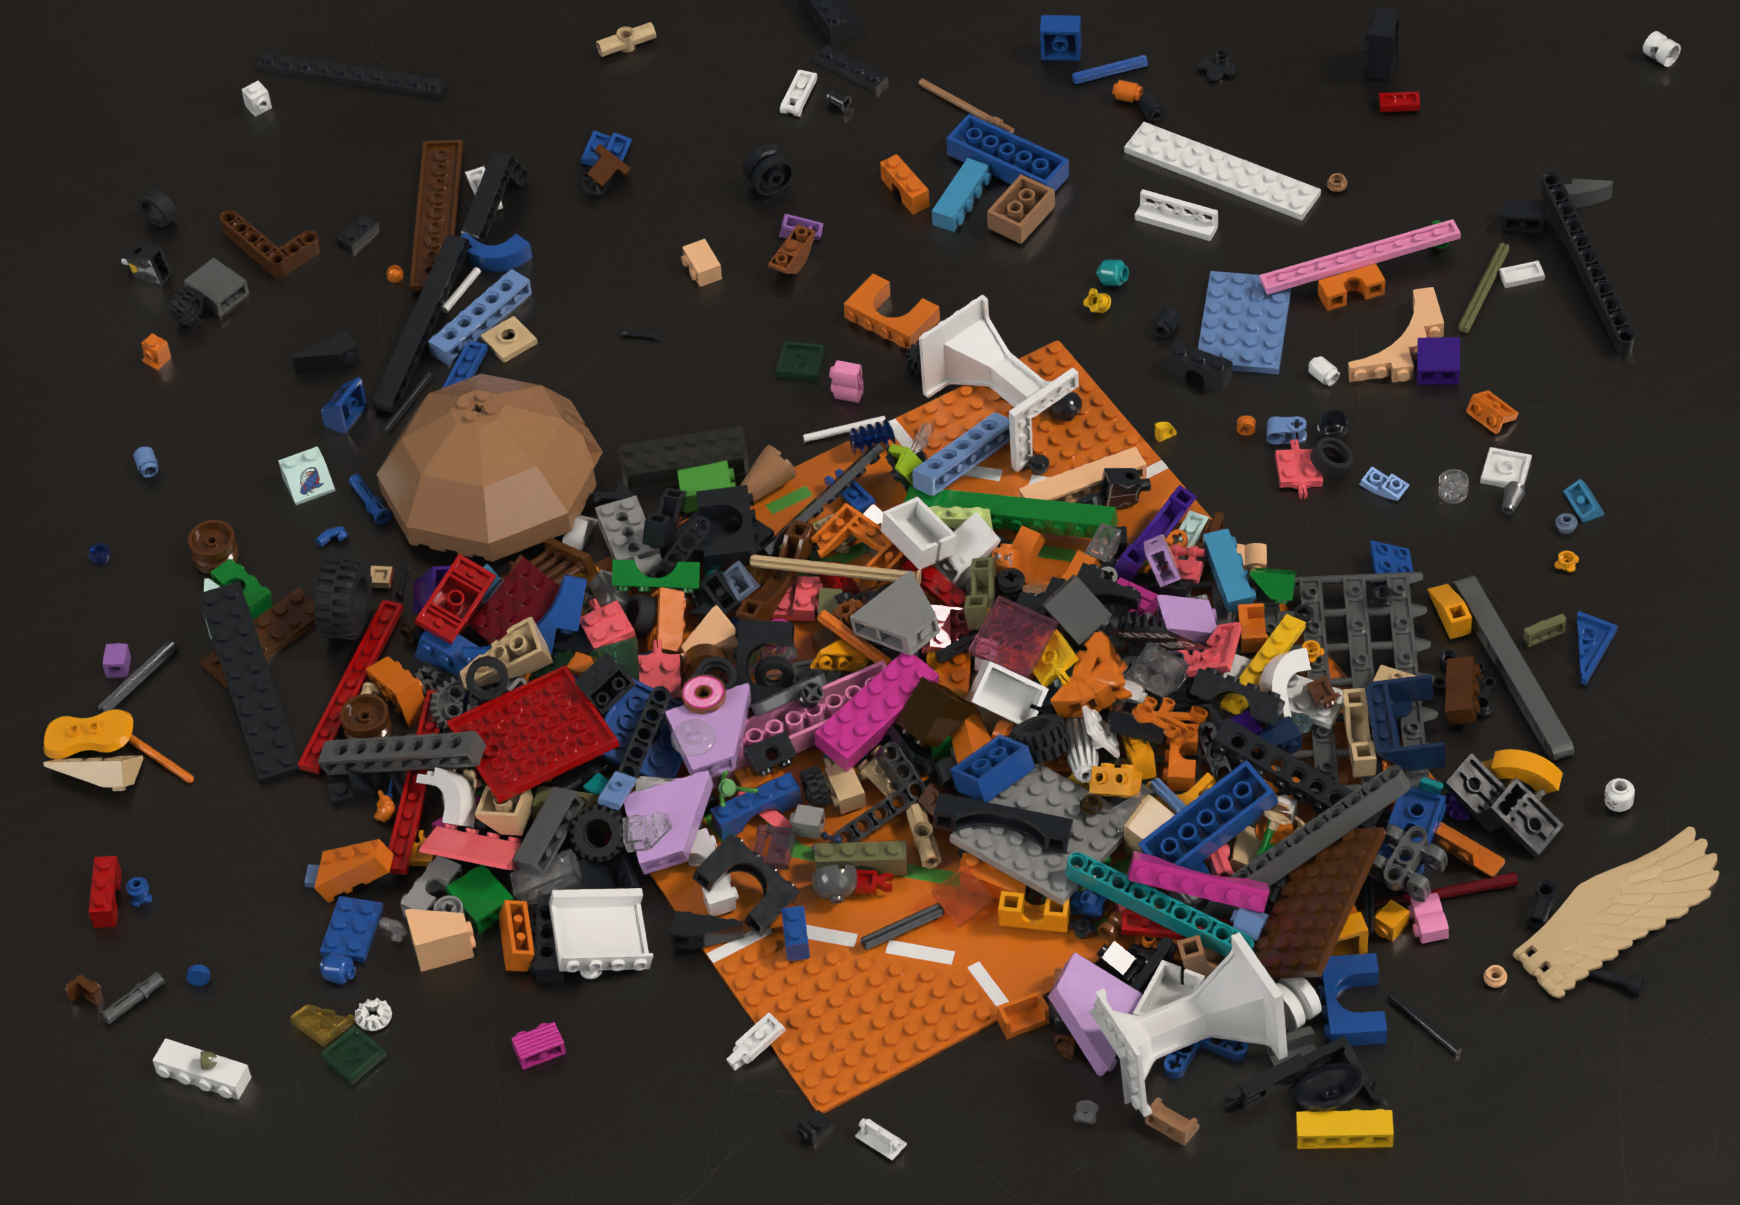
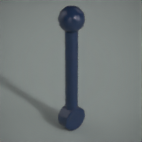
[821,831,842,844]

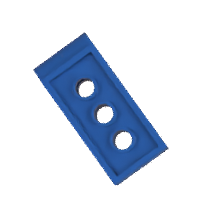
[1373,787,1446,884]

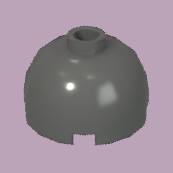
[811,865,857,904]

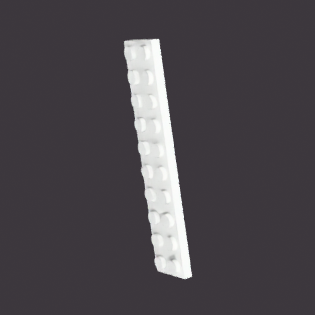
[1124,122,1321,221]

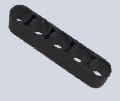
[618,686,670,779]

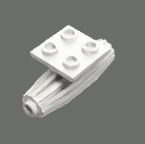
[1065,705,1120,783]

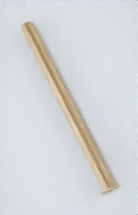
[750,555,921,585]

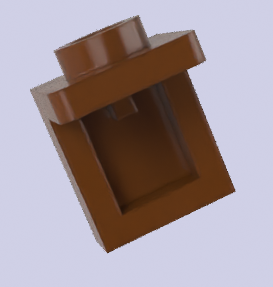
[1305,675,1341,710]
[64,974,104,1006]

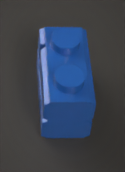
[781,906,810,961]

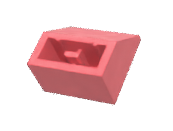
[921,605,971,655]

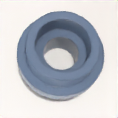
[1555,513,1577,534]

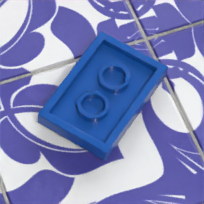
[320,896,383,963]

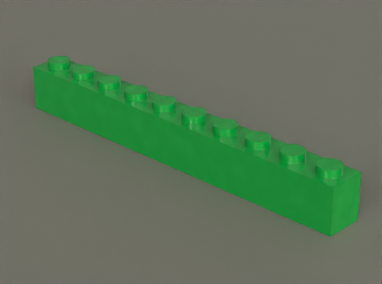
[904,486,1118,541]

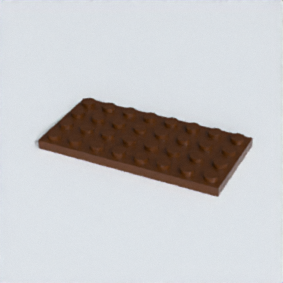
[1253,827,1387,979]

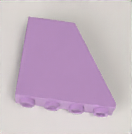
[665,683,751,778]
[624,770,713,875]
[1048,952,1143,1077]

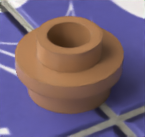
[1327,173,1347,192]

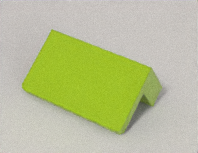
[888,444,923,486]

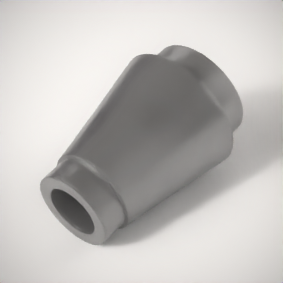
[1501,481,1525,514]

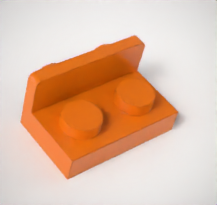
[1466,390,1519,434]

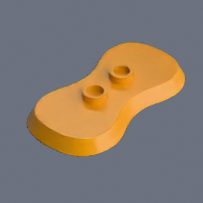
[43,709,133,759]

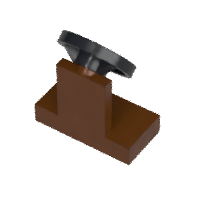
[580,144,631,196]

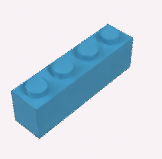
[932,158,991,232]
[1203,529,1256,615]

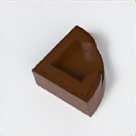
[1054,1033,1077,1060]

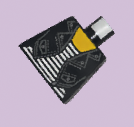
[122,244,172,286]

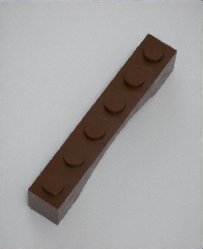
[736,520,817,621]

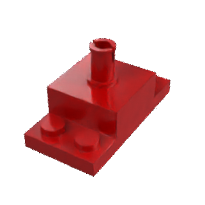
[414,554,496,645]

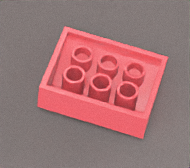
[419,823,522,871]

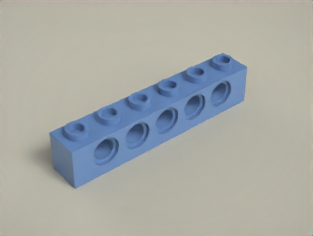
[428,269,532,366]
[912,412,1010,497]

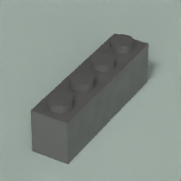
[512,787,585,877]

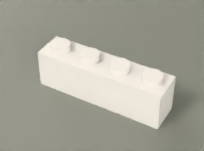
[153,1038,251,1100]

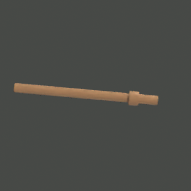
[919,78,1014,134]

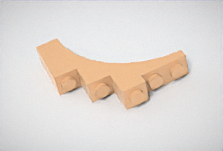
[1348,287,1444,382]

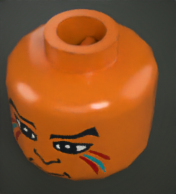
[992,543,1020,574]

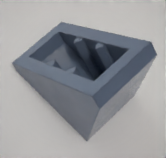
[722,560,760,602]

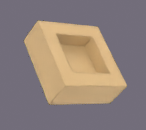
[370,566,394,589]

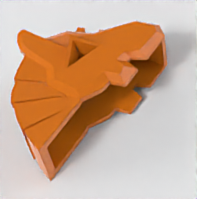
[1050,631,1133,719]

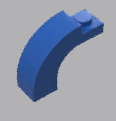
[460,232,532,272]

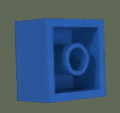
[1040,15,1081,61]

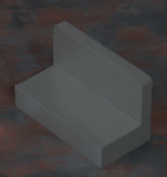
[1267,1026,1317,1066]

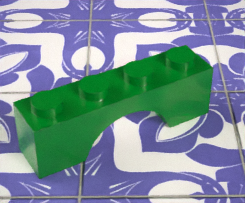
[612,559,700,593]

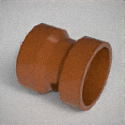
[1098,911,1122,943]

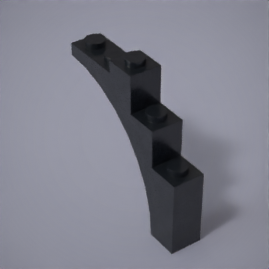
[1000,562,1141,652]

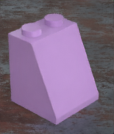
[1157,595,1218,657]

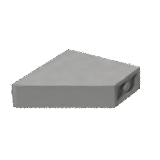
[850,571,940,656]

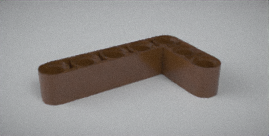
[220,210,321,278]

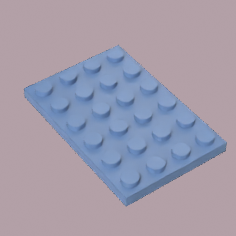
[1198,271,1291,375]

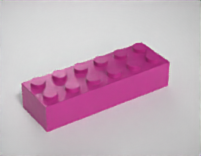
[815,653,939,772]

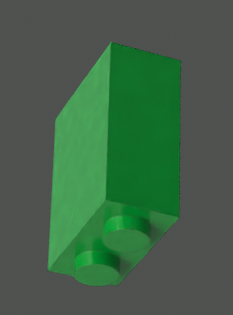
[446,865,514,934]

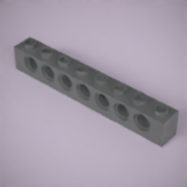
[318,731,486,775]

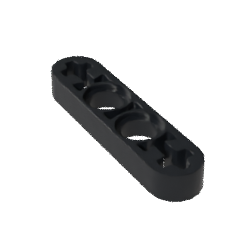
[1198,722,1235,783]

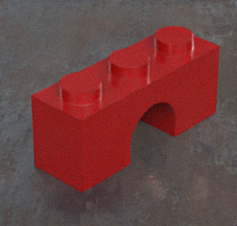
[89,856,122,928]

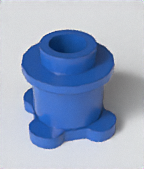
[126,877,152,907]

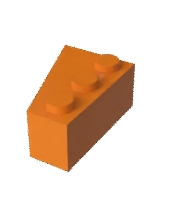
[366,656,425,728]
[314,839,393,903]

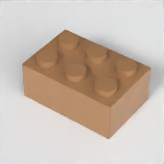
[987,175,1055,244]

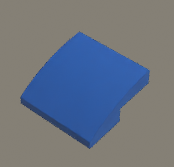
[580,131,632,167]

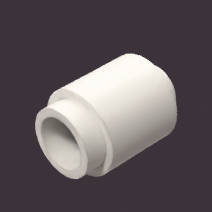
[1308,356,1340,386]

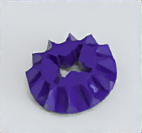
[1445,792,1473,820]

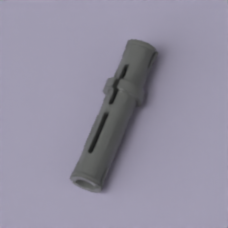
[101,972,165,1024]

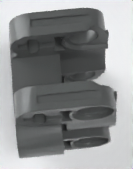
[1368,824,1448,902]

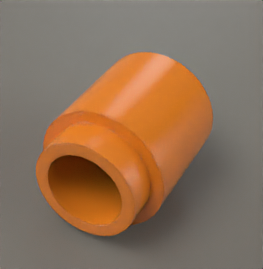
[1112,80,1143,103]

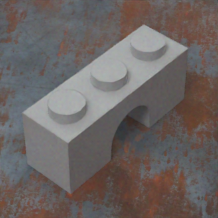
[400,855,463,918]

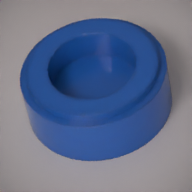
[187,965,210,986]

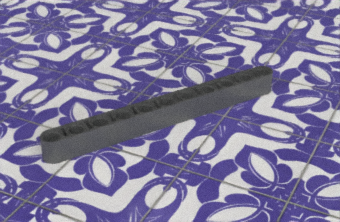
[1452,575,1574,761]
[1193,765,1411,919]

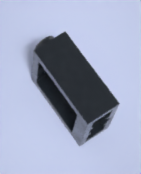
[1108,699,1173,745]

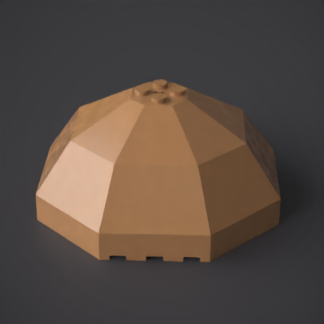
[376,374,603,562]

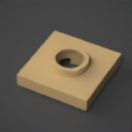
[480,316,538,363]

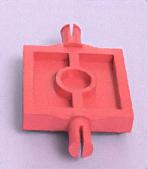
[1275,439,1323,499]
[579,598,636,657]
[635,640,681,699]

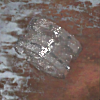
[1438,469,1469,503]

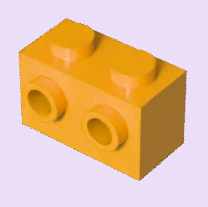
[1089,763,1143,799]

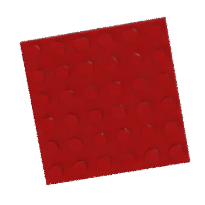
[446,665,620,803]

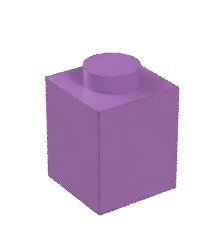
[102,643,131,678]

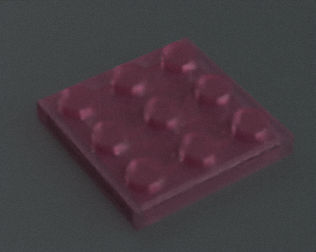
[968,596,1058,679]

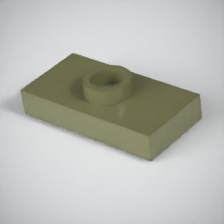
[1523,613,1566,648]

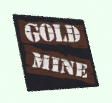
[1102,627,1210,652]

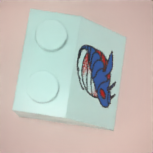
[278,446,335,505]

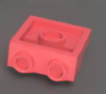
[772,576,824,622]

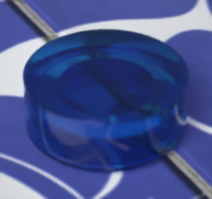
[89,543,111,564]

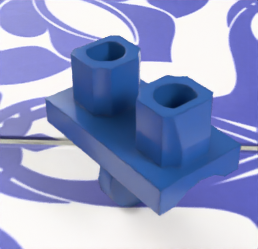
[1070,890,1107,918]

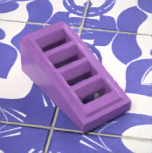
[779,214,824,240]

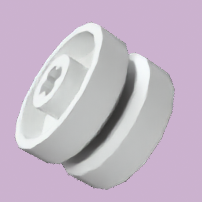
[1275,977,1321,1032]

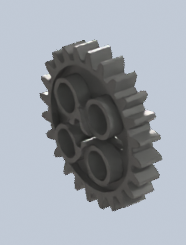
[430,675,494,733]

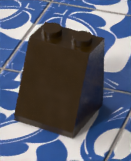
[895,676,976,748]

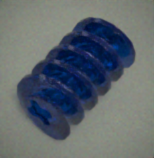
[849,420,895,455]

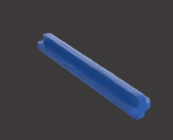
[1072,55,1148,84]

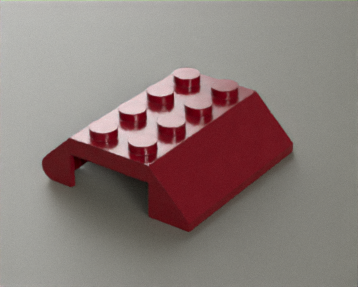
[469,555,560,644]

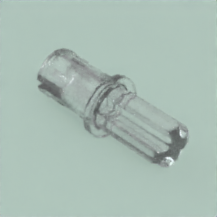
[910,423,934,454]

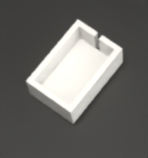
[881,497,957,570]
[966,660,1049,725]
[1133,960,1205,1016]

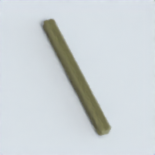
[1458,242,1509,333]

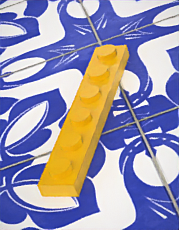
[1221,614,1306,715]

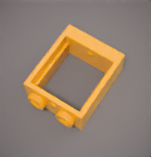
[1331,912,1368,956]

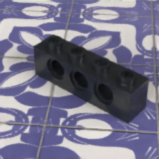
[531,894,565,983]

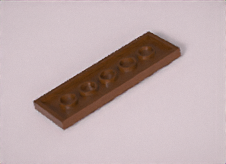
[200,587,315,689]

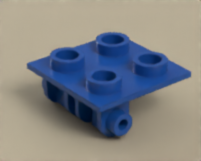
[1370,540,1415,585]

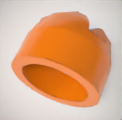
[387,265,404,283]

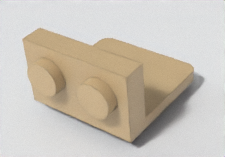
[856,742,920,801]

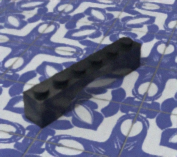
[932,793,1073,854]

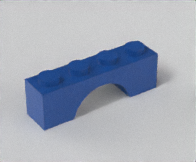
[710,772,802,840]

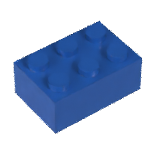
[950,734,1035,802]

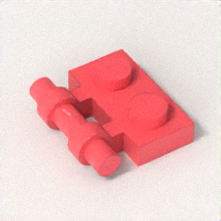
[1161,544,1207,584]

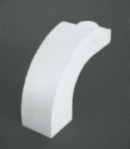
[1259,648,1311,720]
[416,767,476,828]

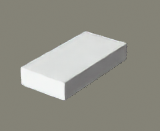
[1499,261,1545,288]

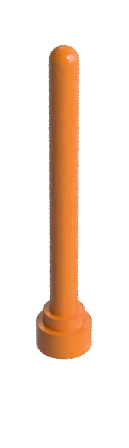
[128,734,194,783]

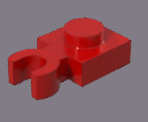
[853,870,893,894]

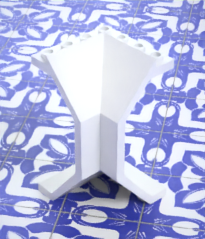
[919,295,1079,472]
[1089,932,1288,1117]

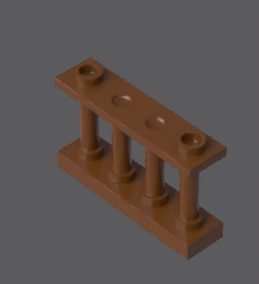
[508,538,598,586]

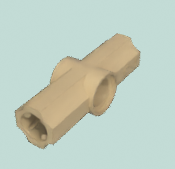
[596,22,656,57]
[906,803,942,869]

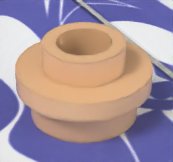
[1484,965,1507,988]

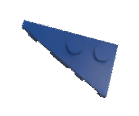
[1577,611,1618,685]

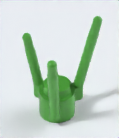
[716,770,758,807]

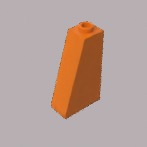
[951,702,992,764]

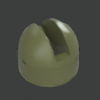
[200,1051,217,1070]

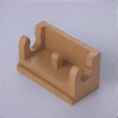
[1145,1097,1199,1146]

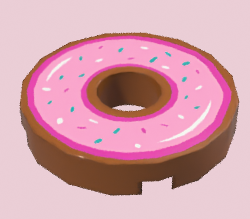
[681,675,726,714]

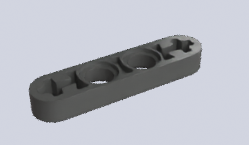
[751,673,827,716]

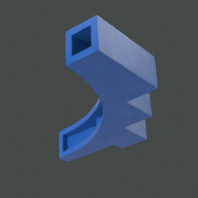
[461,574,587,676]

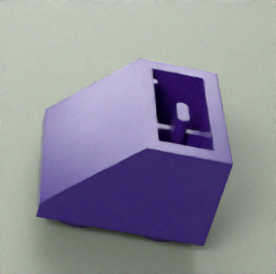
[1416,337,1460,384]
[413,566,451,615]

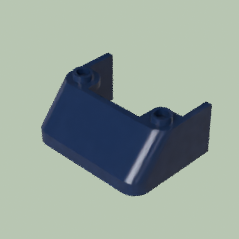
[1366,674,1446,771]

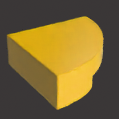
[1155,422,1177,442]

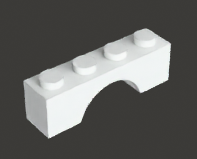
[688,828,739,916]

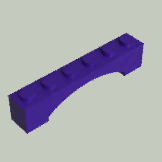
[1114,485,1197,582]

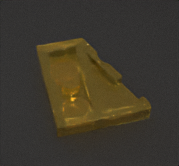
[291,1004,355,1047]

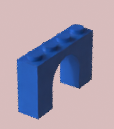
[1317,953,1387,1046]

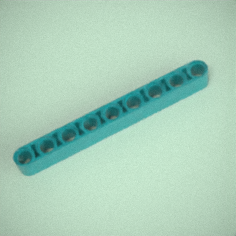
[1065,852,1254,957]

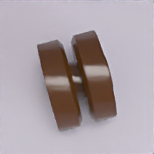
[188,520,239,574]
[340,693,392,739]

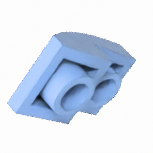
[1359,467,1409,501]

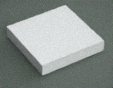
[1480,447,1532,488]

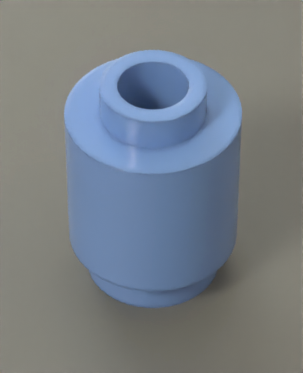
[133,447,159,478]

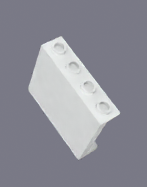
[549,888,653,972]

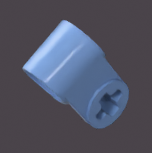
[1266,416,1307,445]

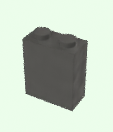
[184,258,249,317]
[1041,575,1112,645]

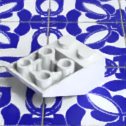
[932,512,1001,590]

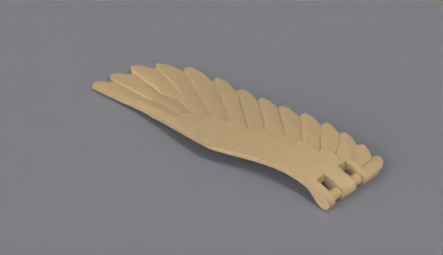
[1513,826,1719,998]

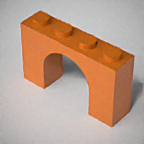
[844,274,940,349]
[1012,526,1101,585]

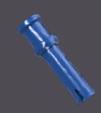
[349,474,392,525]

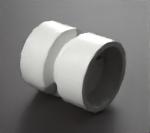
[1642,31,1681,67]

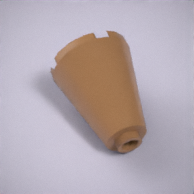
[740,445,797,502]

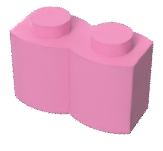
[829,360,863,403]
[1407,893,1449,943]

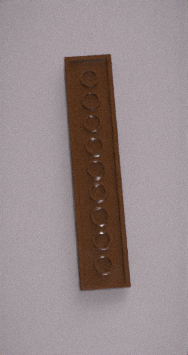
[410,140,464,291]

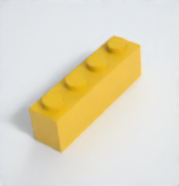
[1296,1109,1394,1149]

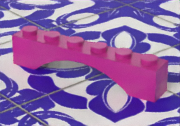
[1128,851,1269,913]

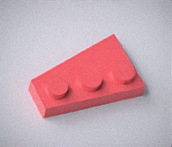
[1186,622,1242,678]

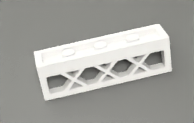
[1135,189,1218,241]

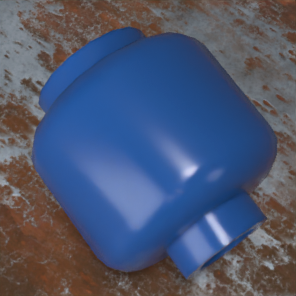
[320,952,356,985]

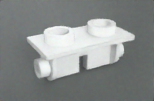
[855,1118,907,1161]

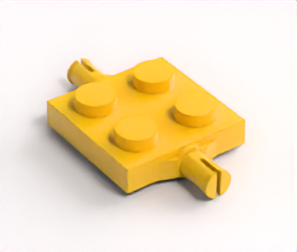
[1023,629,1079,687]

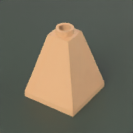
[680,605,738,663]

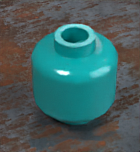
[1097,259,1129,287]

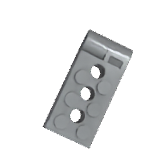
[595,496,665,578]

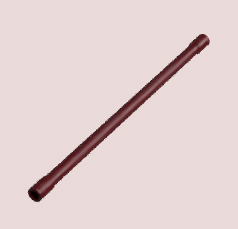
[1354,872,1518,912]

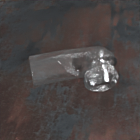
[380,917,406,943]

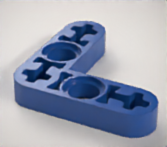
[1164,1037,1248,1079]

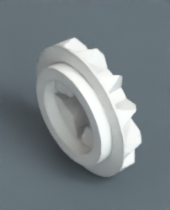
[355,998,392,1031]

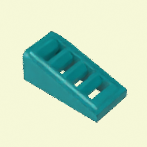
[1418,777,1443,795]

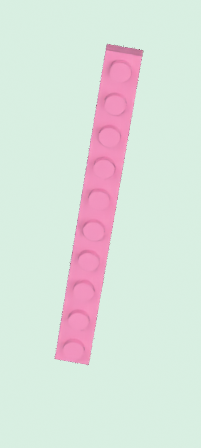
[1260,219,1461,295]

